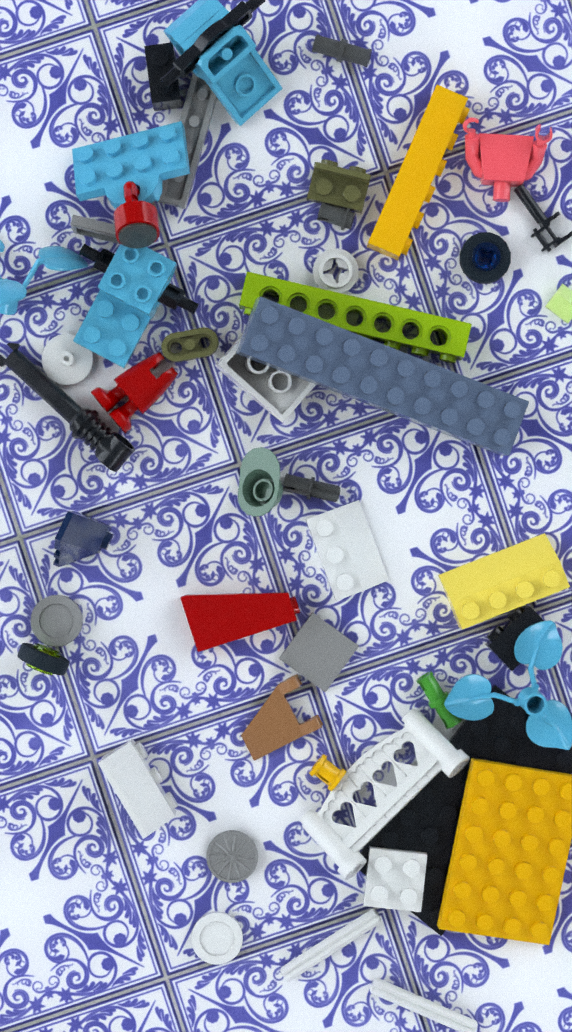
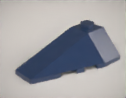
[53,511,113,567]

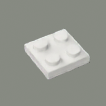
[363,846,427,912]

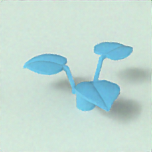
[0,240,88,315]
[444,620,572,750]

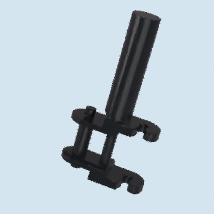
[514,184,572,252]

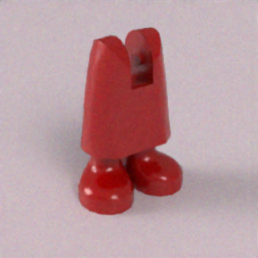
[91,352,178,434]

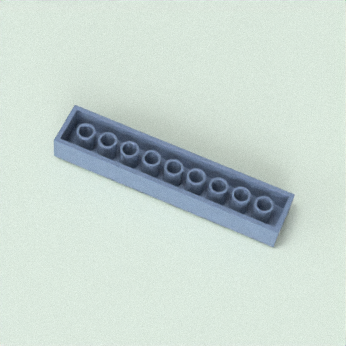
[236,296,529,456]

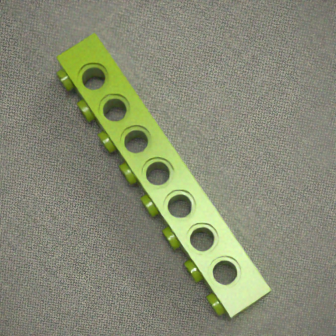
[239,272,472,363]

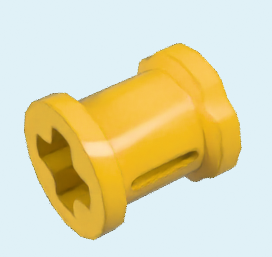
[309,754,346,791]

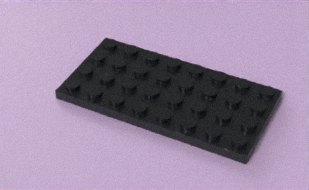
[360,684,572,936]

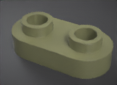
[161,327,219,362]

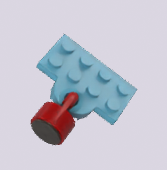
[72,121,190,248]

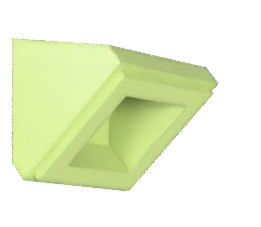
[545,283,572,324]

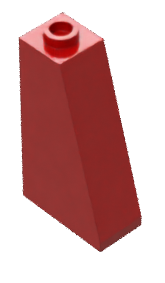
[180,592,301,652]

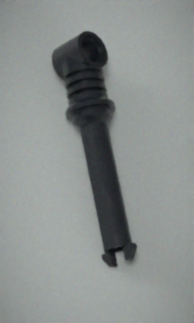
[0,343,135,472]

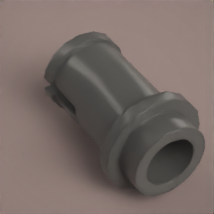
[317,202,355,231]

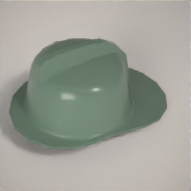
[238,447,283,517]

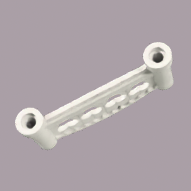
[300,709,470,880]

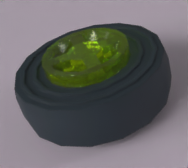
[17,643,70,676]

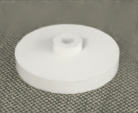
[42,334,94,386]
[191,911,243,965]

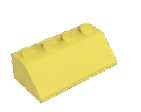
[438,533,570,630]

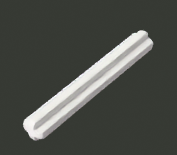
[280,909,381,982]
[370,978,478,1032]

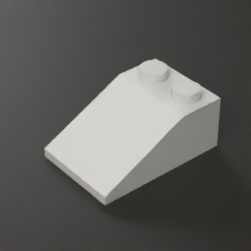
[215,334,316,423]

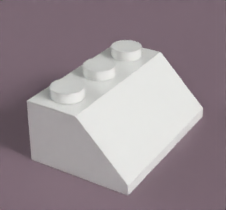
[306,500,389,601]
[98,739,178,839]

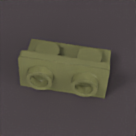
[307,159,371,213]

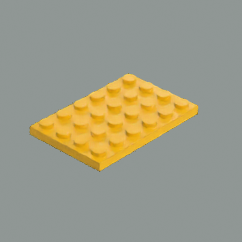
[437,758,572,945]

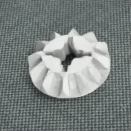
[313,248,359,293]

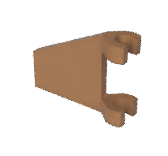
[241,674,323,761]

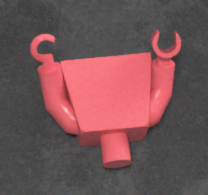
[463,117,553,202]

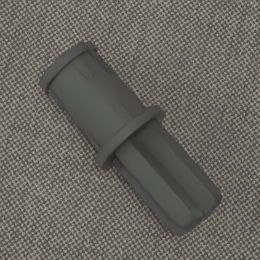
[283,473,341,502]

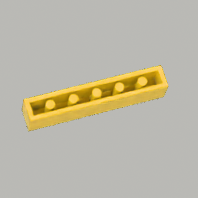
[367,85,470,261]

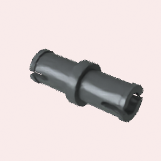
[312,34,372,67]

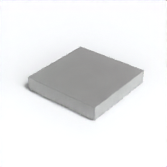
[279,612,359,692]

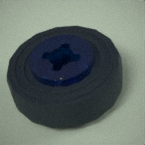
[460,232,511,284]

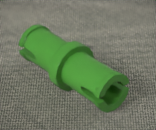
[416,671,462,729]

